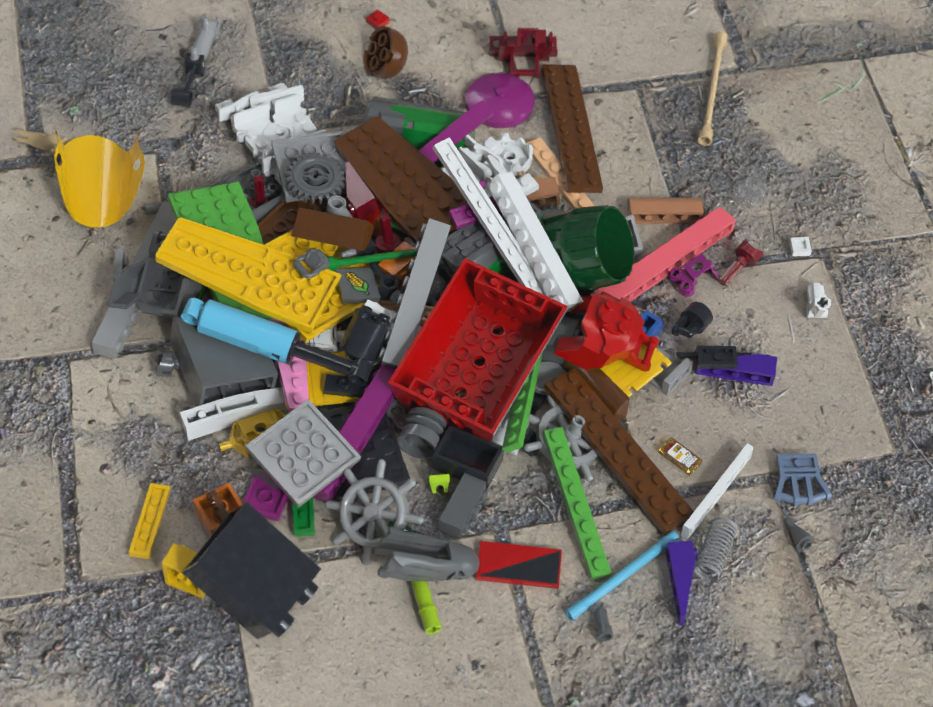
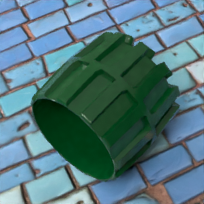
[542,205,635,291]

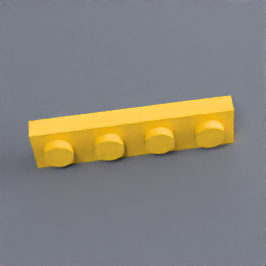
[129,483,171,560]

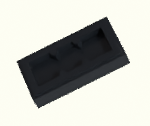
[323,374,365,398]

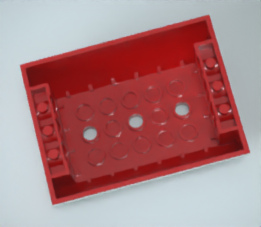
[388,258,568,441]

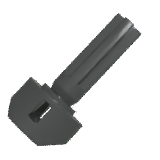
[155,350,181,377]

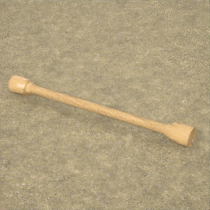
[698,32,728,146]

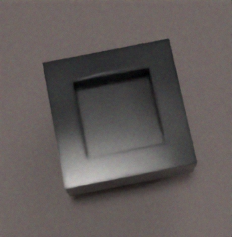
[522,428,539,457]

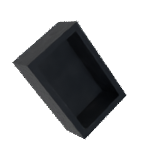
[432,425,504,490]

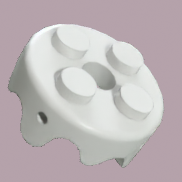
[497,133,533,176]

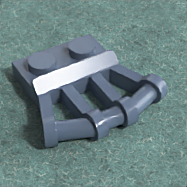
[774,454,832,506]

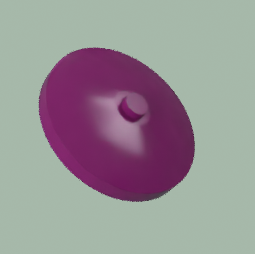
[466,73,535,128]

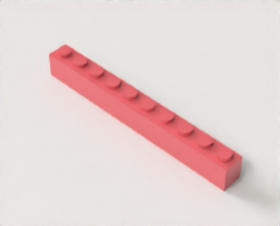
[590,207,736,302]

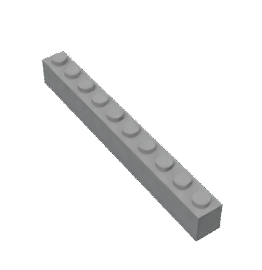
[91,202,176,359]

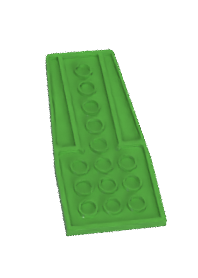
[167,182,275,320]

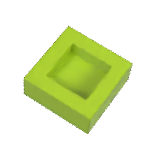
[428,474,450,494]

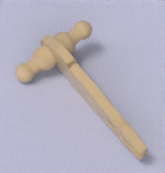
[13,129,69,155]

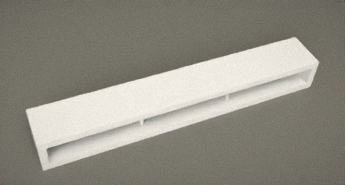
[486,172,583,312]

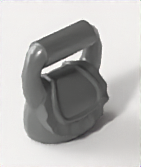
[293,248,330,279]

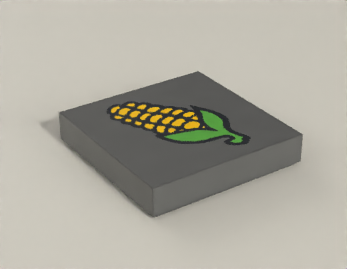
[335,268,381,304]

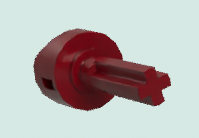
[249,175,272,209]
[376,213,401,254]
[718,239,763,287]

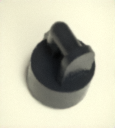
[672,302,713,338]

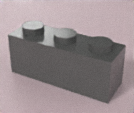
[438,473,488,540]

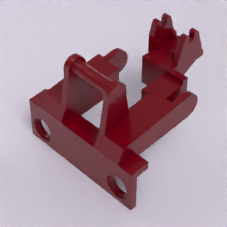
[489,28,558,78]

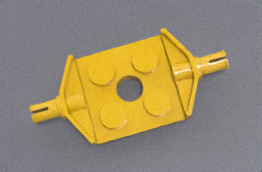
[219,409,285,459]

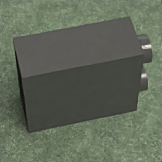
[170,314,278,407]

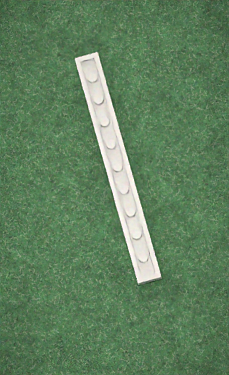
[432,137,547,296]

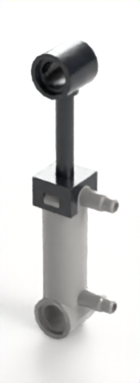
[171,16,220,108]
[326,195,399,301]

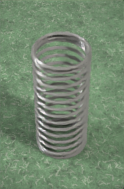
[694,517,738,581]

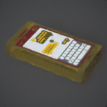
[659,437,703,476]

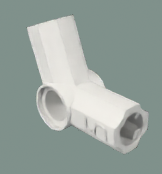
[806,283,831,318]

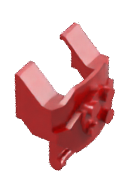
[553,291,659,372]

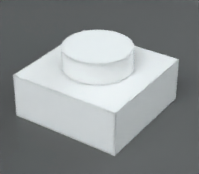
[789,237,811,256]

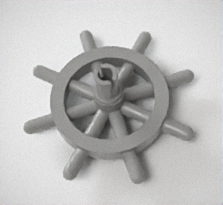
[524,395,598,481]
[325,459,424,565]

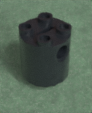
[340,305,391,361]

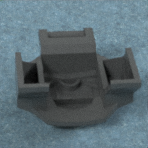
[108,231,202,317]

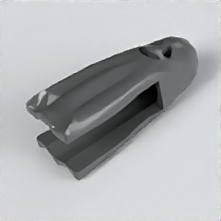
[374,527,480,581]

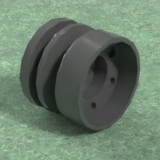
[397,407,447,459]

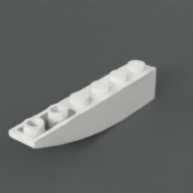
[180,388,285,441]

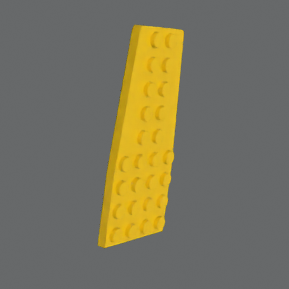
[155,218,342,334]

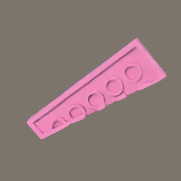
[269,319,308,412]

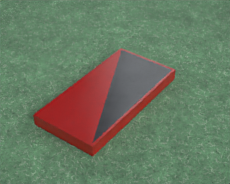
[476,541,562,589]

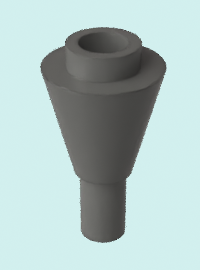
[784,517,814,551]

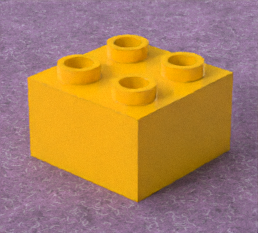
[161,543,205,599]

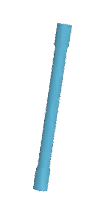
[565,530,680,621]

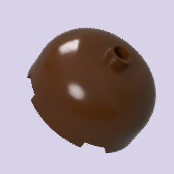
[363,26,408,79]

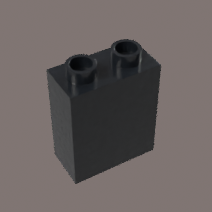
[181,502,321,639]

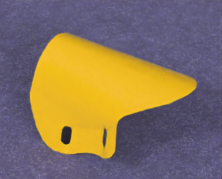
[54,129,145,228]

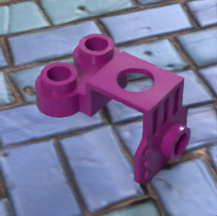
[669,253,719,297]

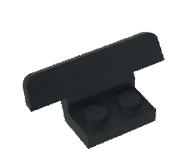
[676,346,752,369]

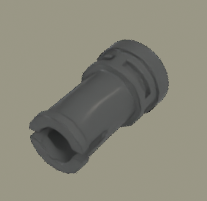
[594,608,614,642]

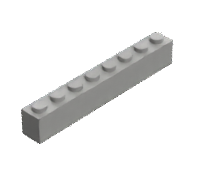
[379,218,451,369]

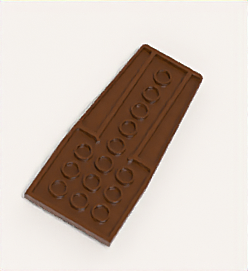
[334,117,468,244]

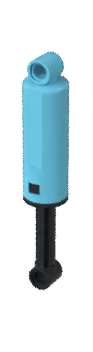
[181,298,373,386]

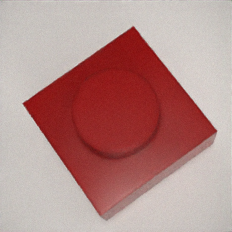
[366,10,390,29]

